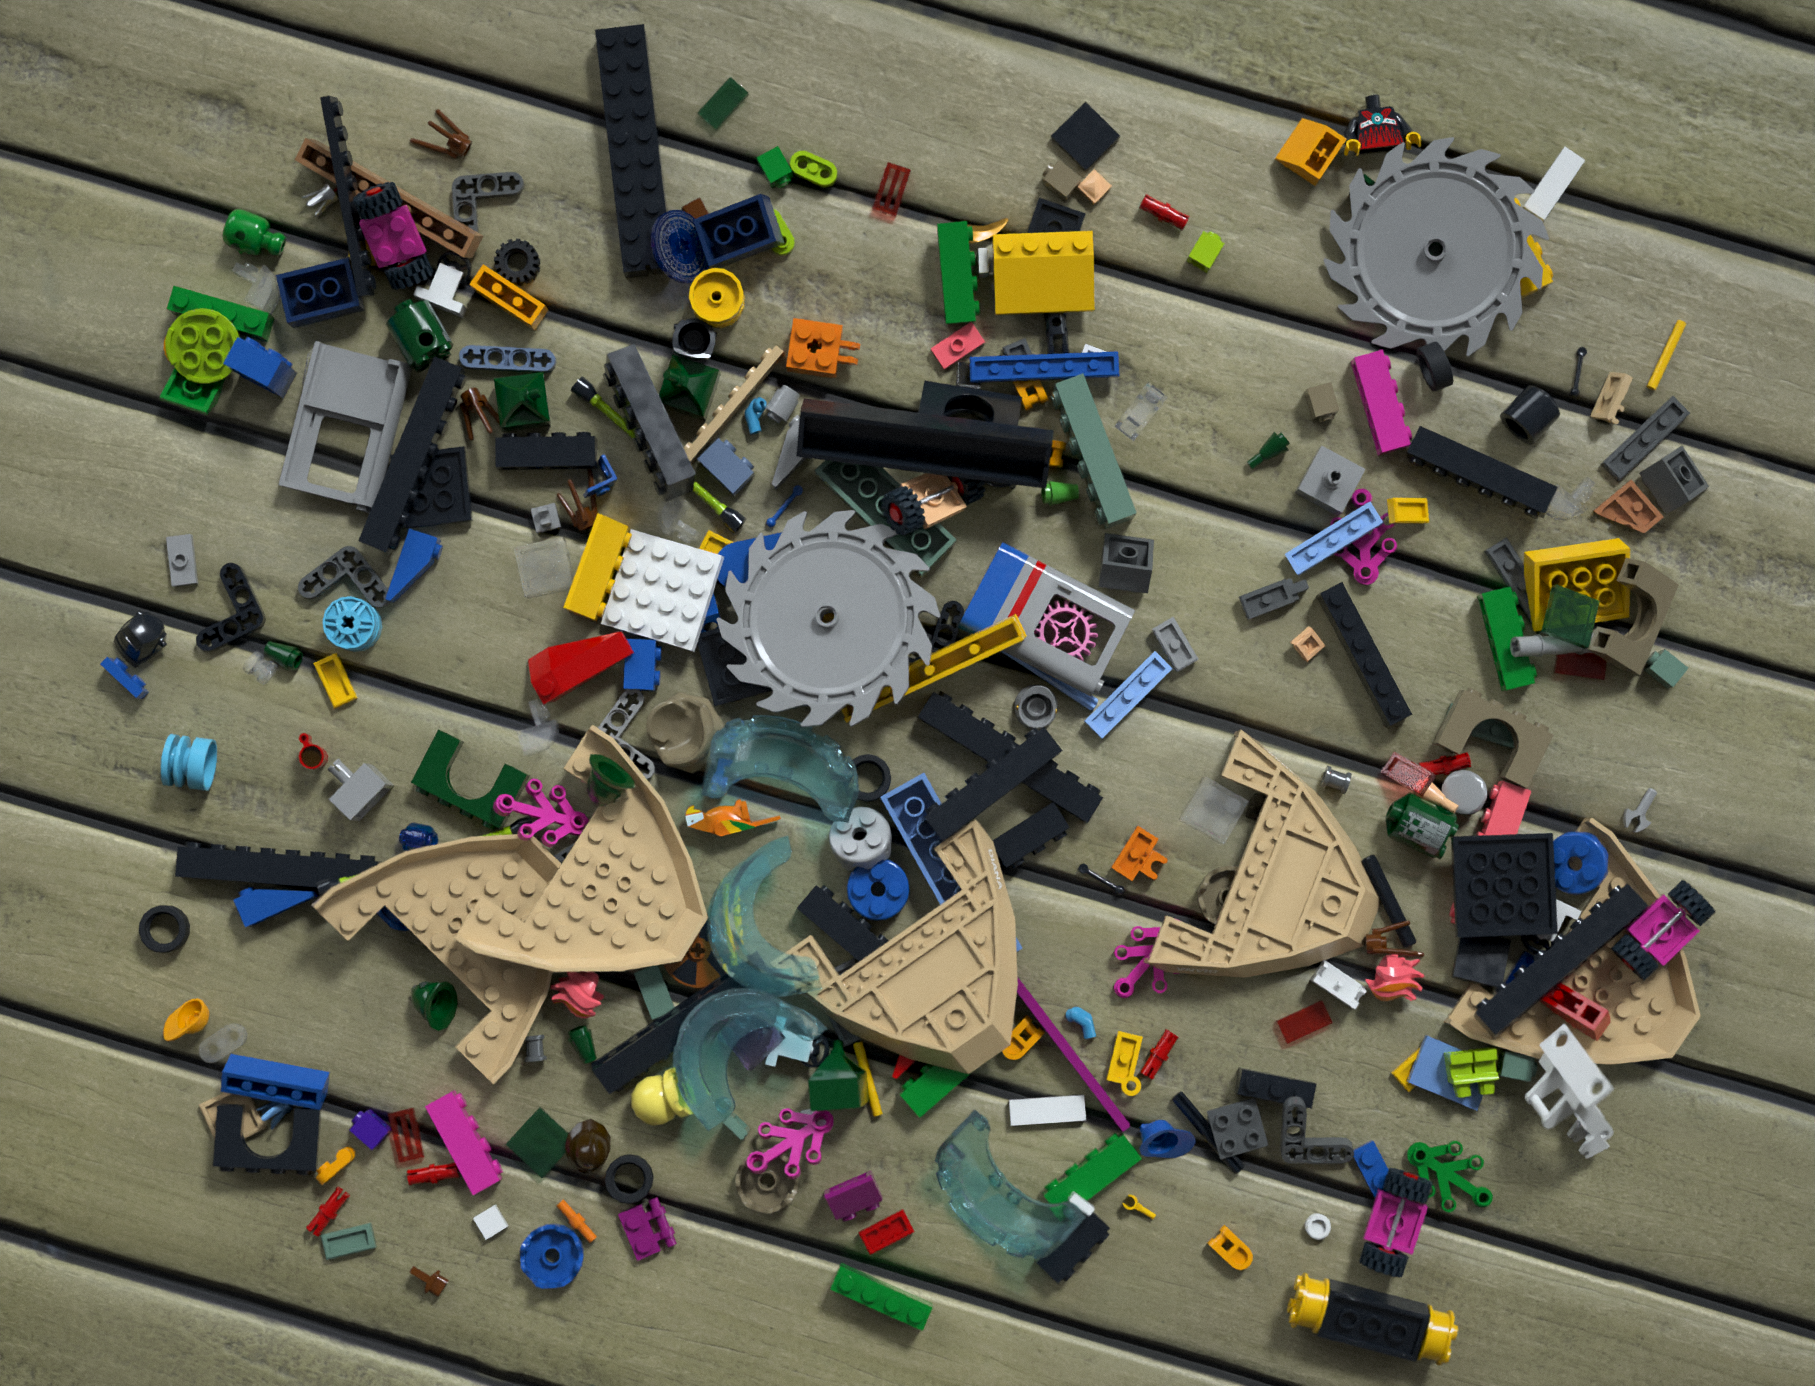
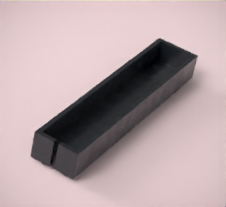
[595,24,675,278]
[796,398,1054,489]

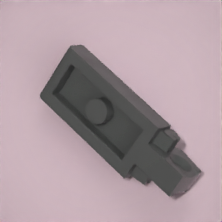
[1238,578,1309,620]

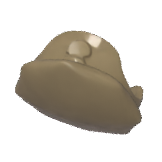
[646,692,724,773]

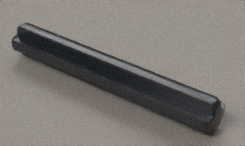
[1362,854,1417,948]
[1172,1091,1245,1174]

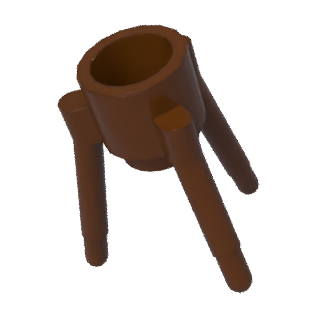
[410,109,472,159]
[459,388,500,441]
[557,469,598,531]
[1366,920,1424,957]

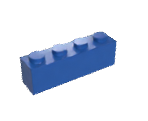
[221,1054,330,1110]

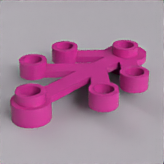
[1330,489,1397,585]
[493,779,589,847]
[1114,919,1180,998]
[747,1108,834,1179]

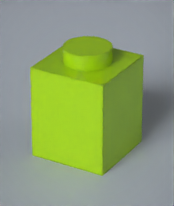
[1186,231,1225,273]

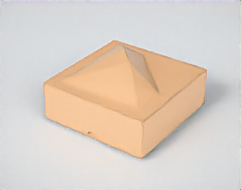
[1077,169,1112,205]
[1290,626,1325,662]

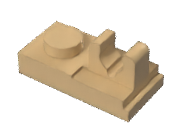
[1590,372,1633,424]

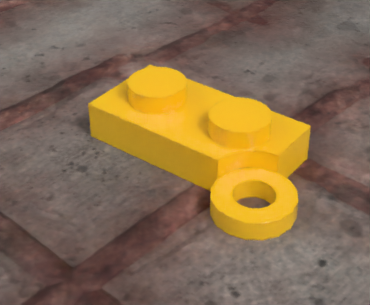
[1106,1031,1143,1096]

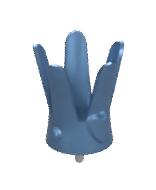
[256,1101,294,1130]

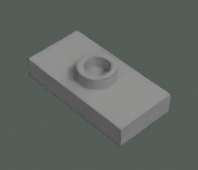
[166,534,198,587]
[1152,617,1199,672]

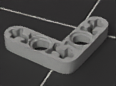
[598,689,655,780]

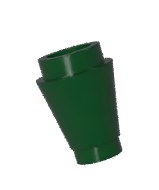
[264,641,303,671]
[568,1025,597,1064]

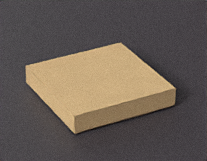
[199,1092,267,1139]

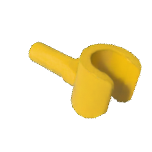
[1123,1194,1156,1220]

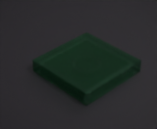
[1541,584,1600,649]
[506,1106,569,1178]

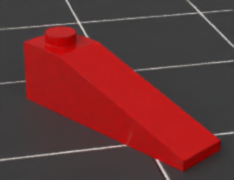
[528,631,634,705]

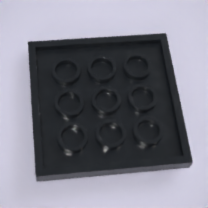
[1451,833,1558,937]

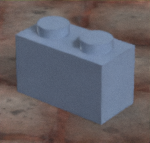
[698,438,755,496]

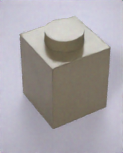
[1042,160,1082,202]
[1304,382,1339,423]

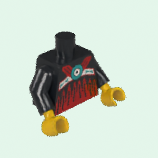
[1344,95,1421,156]

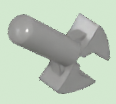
[1623,788,1657,833]

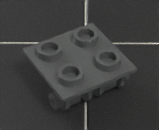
[1207,1097,1269,1159]

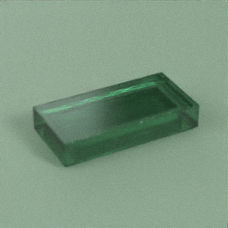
[697,77,749,130]

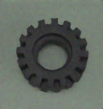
[494,238,541,286]

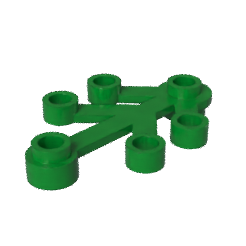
[1407,1140,1493,1212]

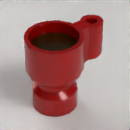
[299,733,328,770]

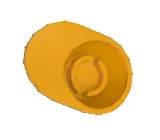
[163,998,210,1042]

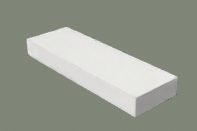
[1523,147,1585,221]
[1009,1095,1086,1126]

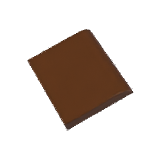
[681,197,709,229]

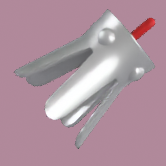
[302,184,339,217]

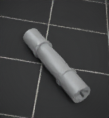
[1510,632,1594,657]

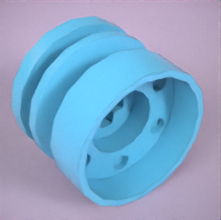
[322,596,382,652]
[161,734,217,791]

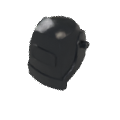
[672,318,717,361]
[114,611,167,668]

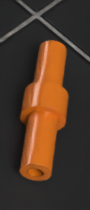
[556,1199,597,1243]

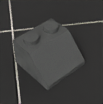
[1639,446,1709,515]
[1099,533,1154,594]

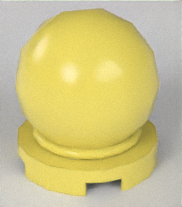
[631,1067,695,1126]

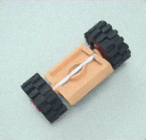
[881,473,985,535]

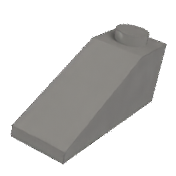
[772,415,806,490]

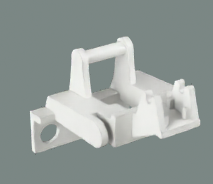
[1525,1024,1614,1159]

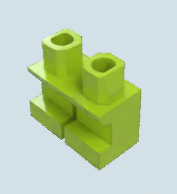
[1444,1047,1499,1098]

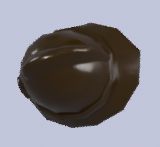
[565,1119,611,1174]

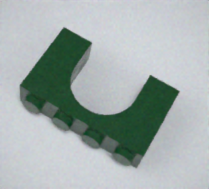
[411,729,530,831]

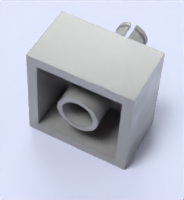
[1295,446,1365,516]
[328,759,394,821]

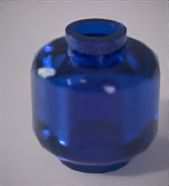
[399,822,439,852]

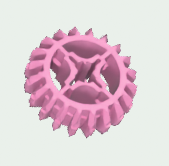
[1034,600,1098,661]

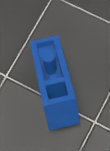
[385,529,443,603]
[233,887,319,927]

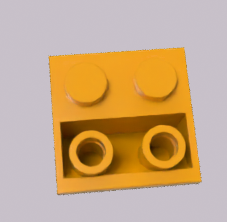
[1275,118,1346,186]

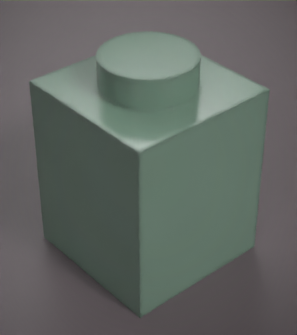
[1644,649,1688,689]
[1497,1050,1537,1082]

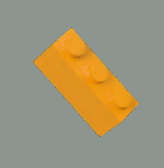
[469,264,548,331]

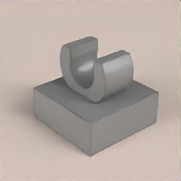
[531,503,562,534]

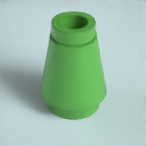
[1041,481,1079,506]

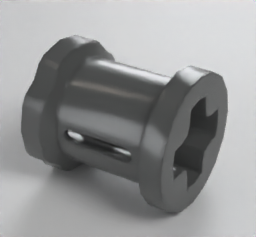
[1321,766,1352,794]
[524,1035,547,1062]

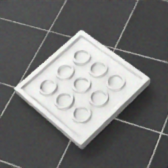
[601,529,724,652]

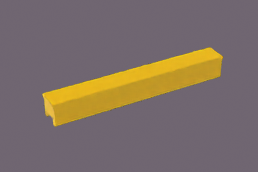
[842,614,1027,723]

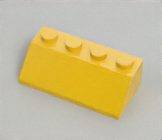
[563,513,632,622]

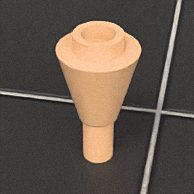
[1413,778,1459,813]

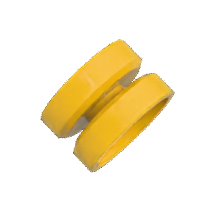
[689,268,745,328]

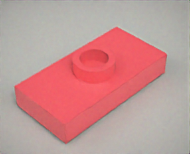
[930,321,985,370]

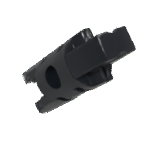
[1044,312,1069,354]

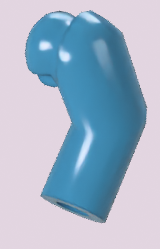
[744,397,767,435]
[1065,1007,1096,1039]

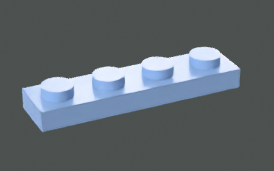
[1285,502,1384,576]
[1084,651,1172,739]

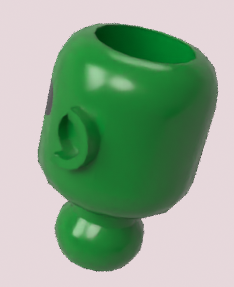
[222,209,286,256]

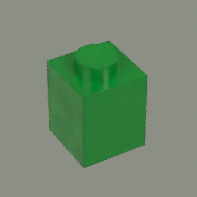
[756,146,793,188]

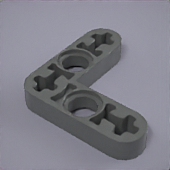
[452,172,525,233]
[298,546,391,608]
[1280,1096,1354,1164]

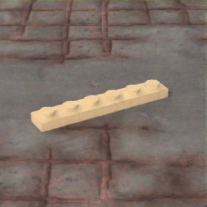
[684,345,785,465]

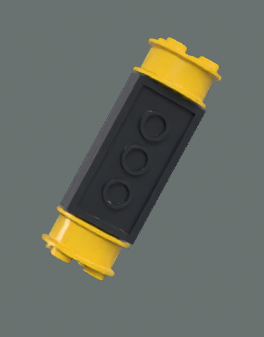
[1287,1273,1458,1366]

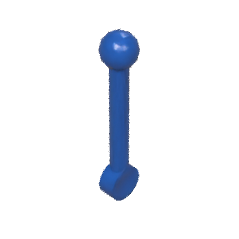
[766,485,803,527]

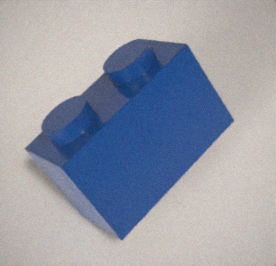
[623,639,662,691]

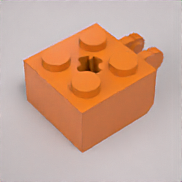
[786,318,860,378]

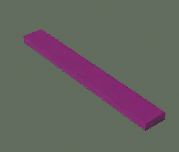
[1017,976,1130,1132]

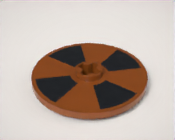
[663,914,735,988]

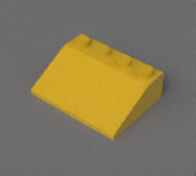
[992,231,1095,315]
[1524,538,1630,631]

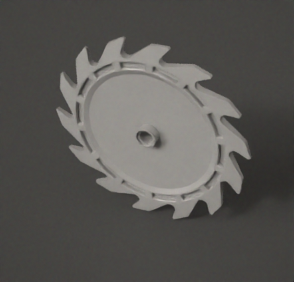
[1324,137,1549,360]
[717,510,941,727]

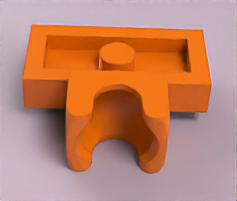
[1111,826,1168,881]

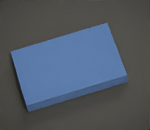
[1407,1035,1483,1111]

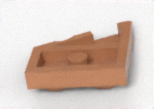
[1593,480,1664,533]

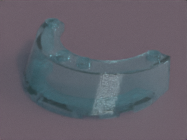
[701,715,859,823]
[707,836,822,996]
[673,988,827,1131]
[935,1110,1086,1259]

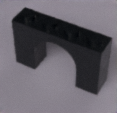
[918,380,1022,426]
[213,1103,322,1175]

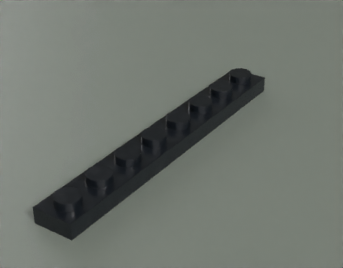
[320,96,376,297]

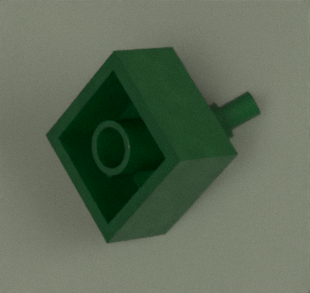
[659,355,721,421]
[494,372,551,432]
[808,1040,869,1111]

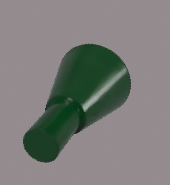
[1247,431,1290,469]

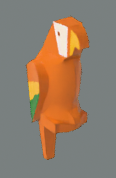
[685,799,781,836]

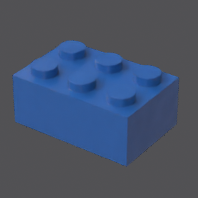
[223,337,297,398]

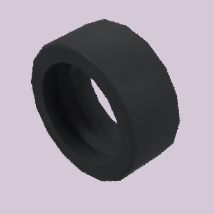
[1417,342,1454,392]
[844,754,891,802]
[139,905,190,953]
[605,1154,654,1204]

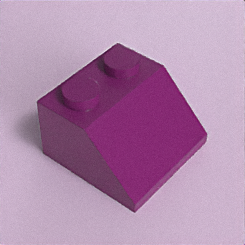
[824,1170,883,1222]

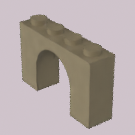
[1588,558,1679,675]
[1433,688,1554,789]

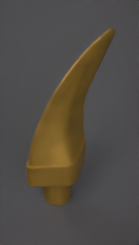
[967,218,1008,244]

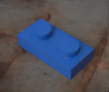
[100,657,149,699]
[1353,1140,1389,1197]

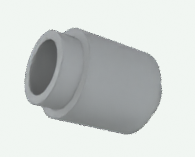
[765,385,800,423]

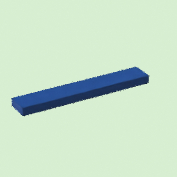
[969,351,1119,383]

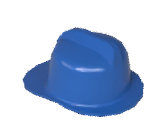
[1140,1120,1195,1158]

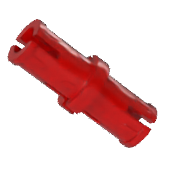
[1139,194,1190,230]
[1418,752,1471,779]
[1140,1029,1179,1080]
[407,1162,460,1186]
[306,1186,350,1237]

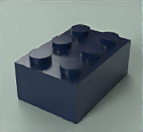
[693,194,785,268]
[276,258,365,328]

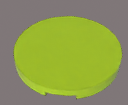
[165,308,240,384]

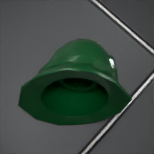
[587,754,635,806]
[411,981,458,1031]

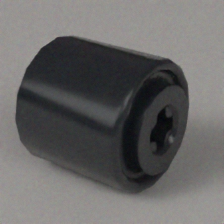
[1500,385,1560,445]

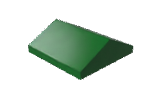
[159,368,226,415]

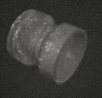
[243,650,278,685]

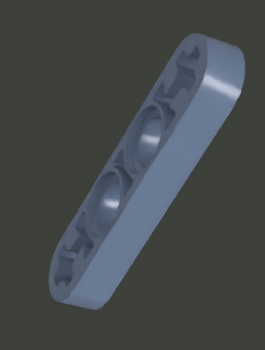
[459,345,557,373]

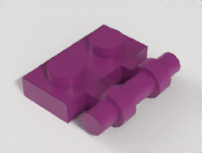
[618,1197,677,1261]

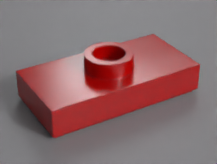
[858,1209,915,1255]

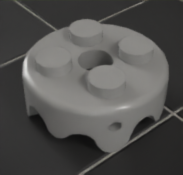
[829,807,892,870]

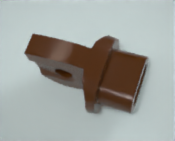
[409,1266,449,1297]

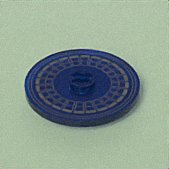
[651,210,709,284]

